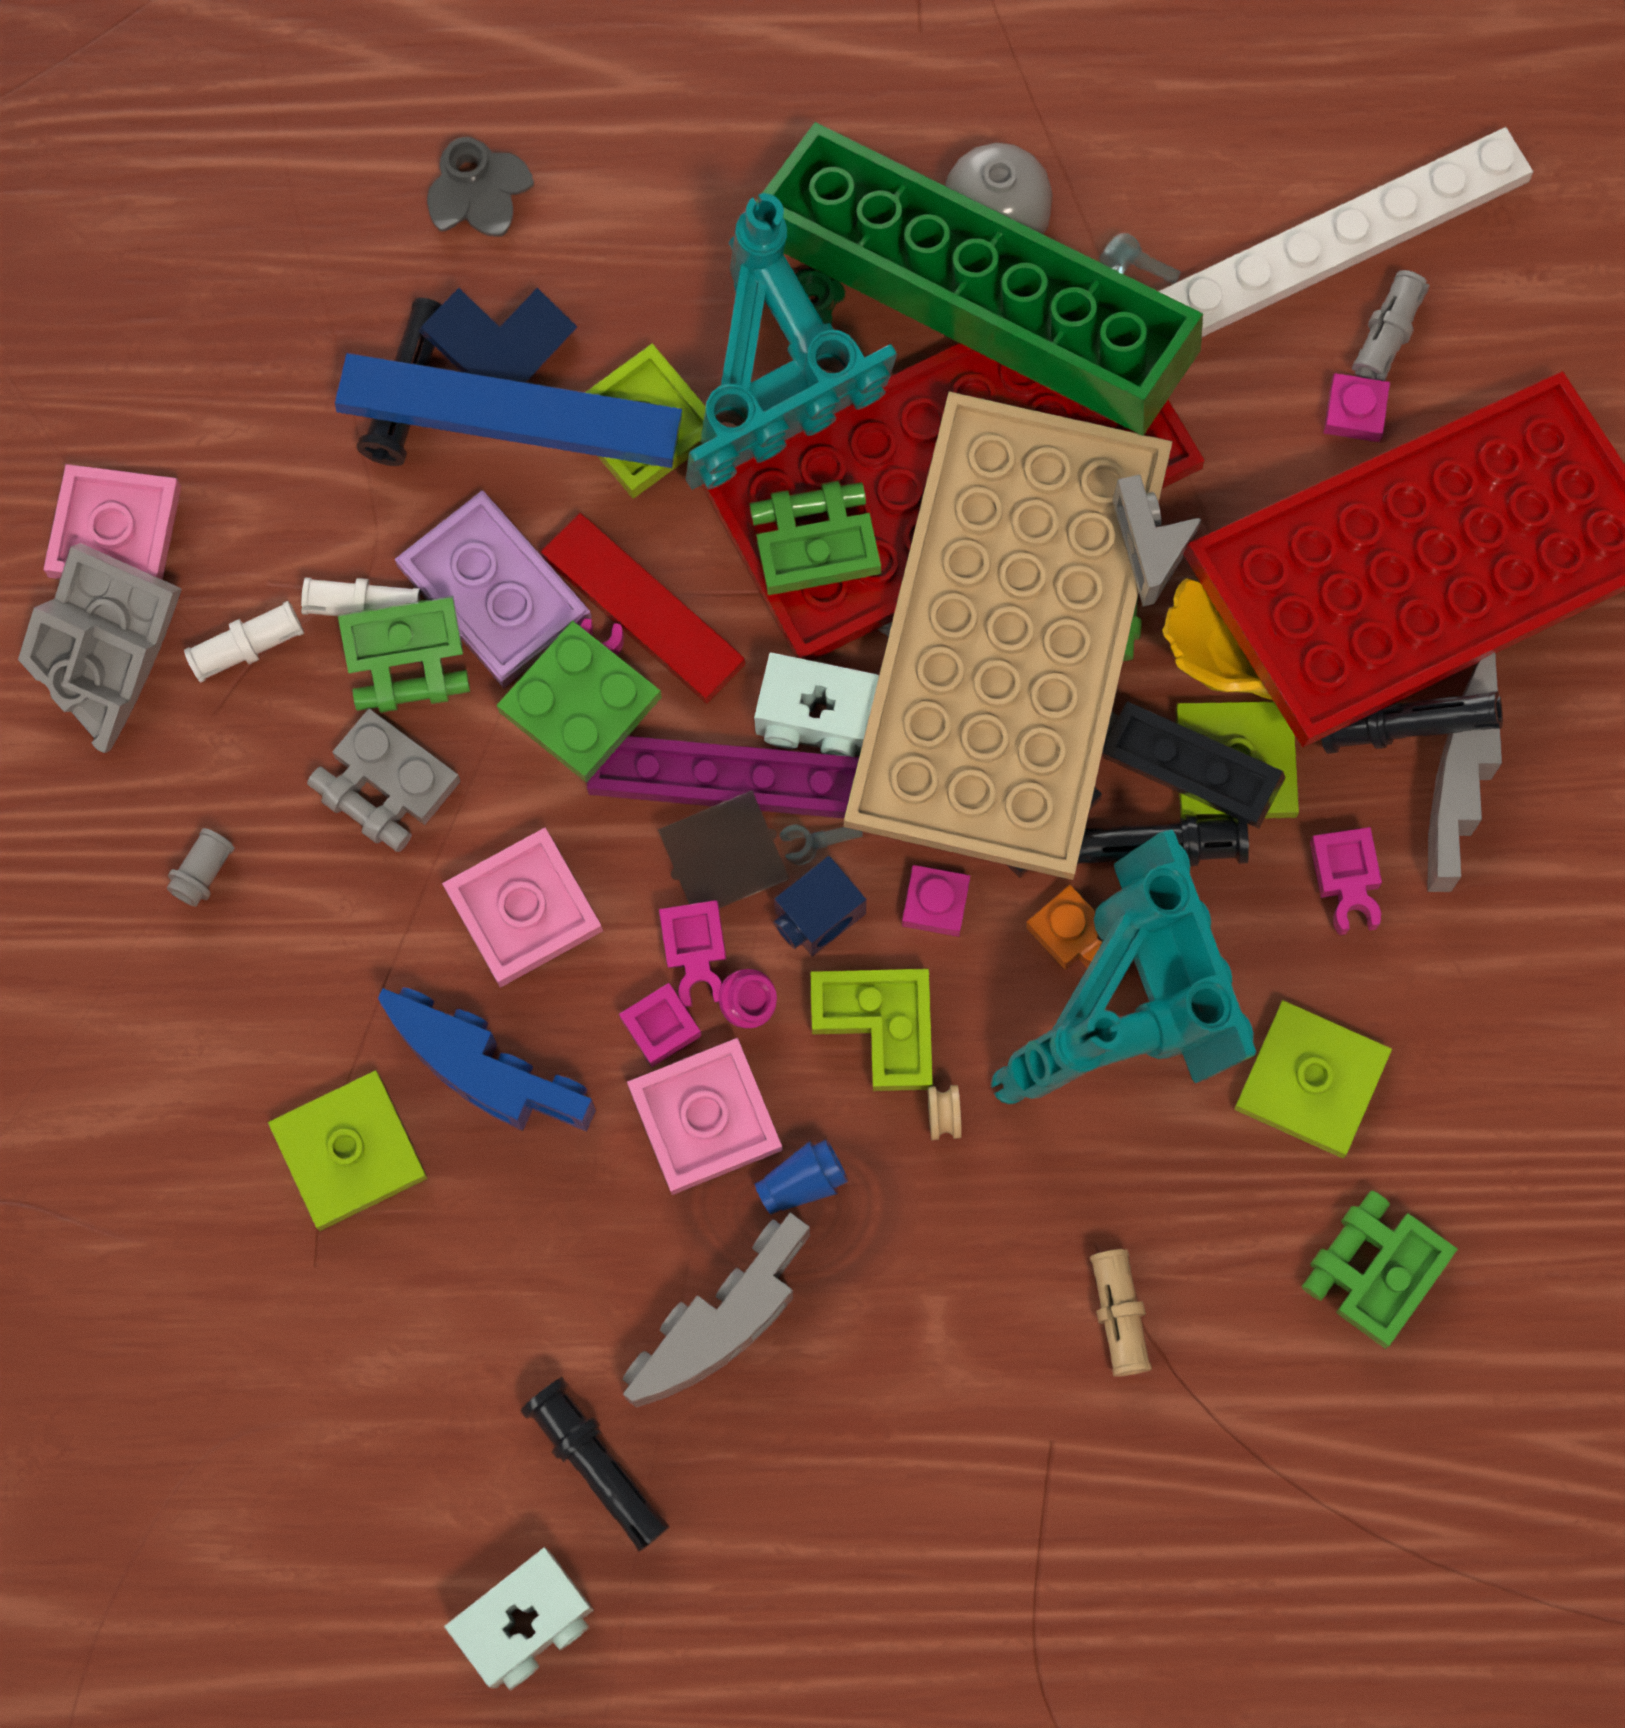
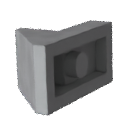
[1112,474,1201,606]

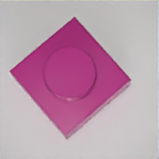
[1324,373,1390,442]
[902,865,970,937]
[619,983,701,1068]

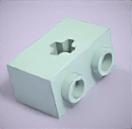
[754,652,879,757]
[444,1547,594,1690]

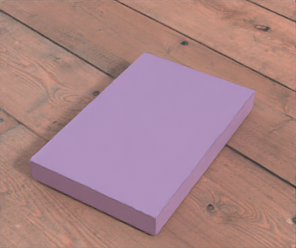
[394,490,592,688]

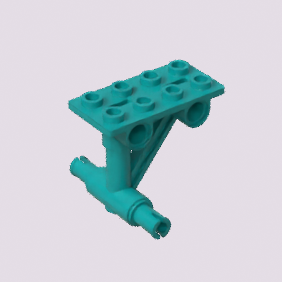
[685,193,898,490]
[991,829,1256,1104]

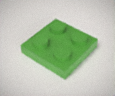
[496,620,662,783]

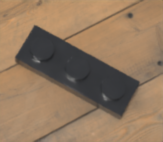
[1102,701,1286,829]

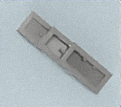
[1428,653,1502,892]

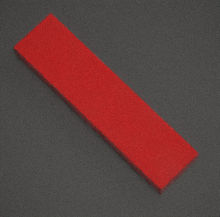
[541,513,746,705]

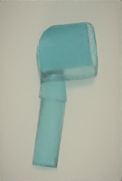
[1099,233,1181,284]
[779,824,863,865]

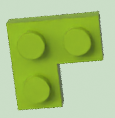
[811,969,933,1091]

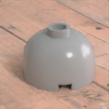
[945,143,1053,234]

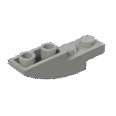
[622,1213,810,1408]

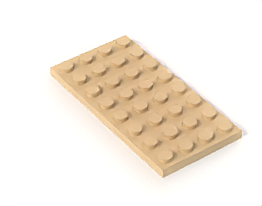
[843,392,1172,880]

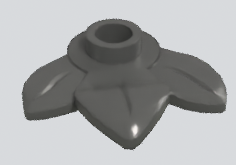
[427,137,534,237]

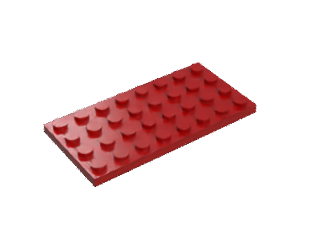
[702,343,1205,661]
[1183,371,1625,748]

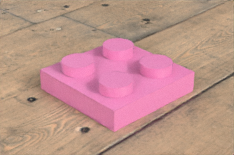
[43,464,181,580]
[442,828,603,988]
[627,1038,783,1195]

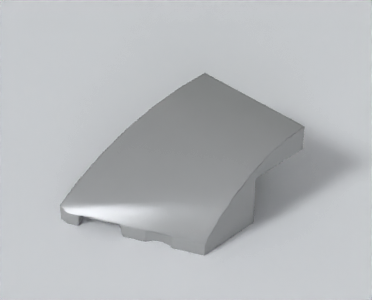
[18,543,182,753]

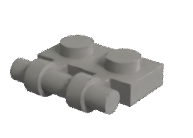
[307,708,461,852]

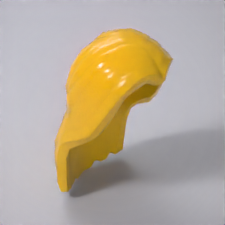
[1162,578,1273,700]

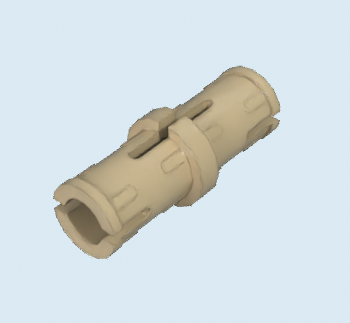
[1090,1249,1152,1377]

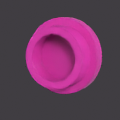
[719,969,777,1028]

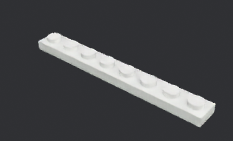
[1159,127,1534,337]

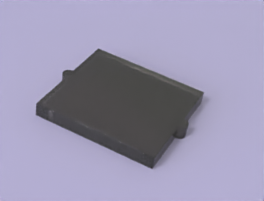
[658,790,790,908]

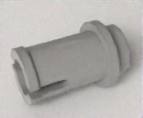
[167,828,235,906]

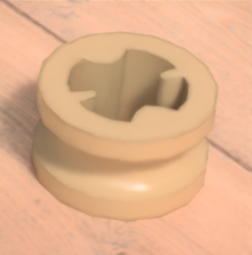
[928,1085,961,1140]

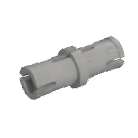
[1352,270,1430,381]

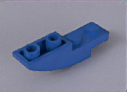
[378,987,596,1132]

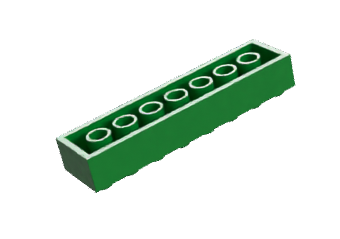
[756,122,1203,436]

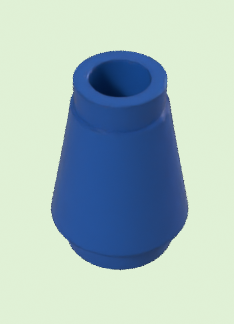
[755,1139,848,1215]

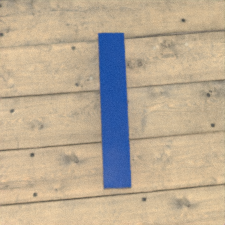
[335,353,682,468]

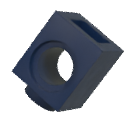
[773,856,867,957]

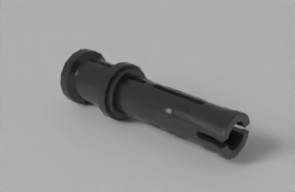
[356,298,442,466]
[1321,691,1503,754]
[1077,814,1249,866]
[520,1377,670,1552]

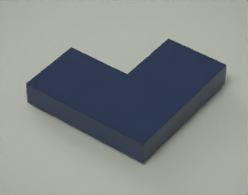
[418,287,578,383]

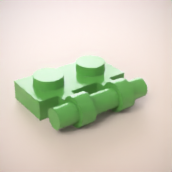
[749,480,881,595]
[338,596,471,713]
[1301,1190,1458,1349]

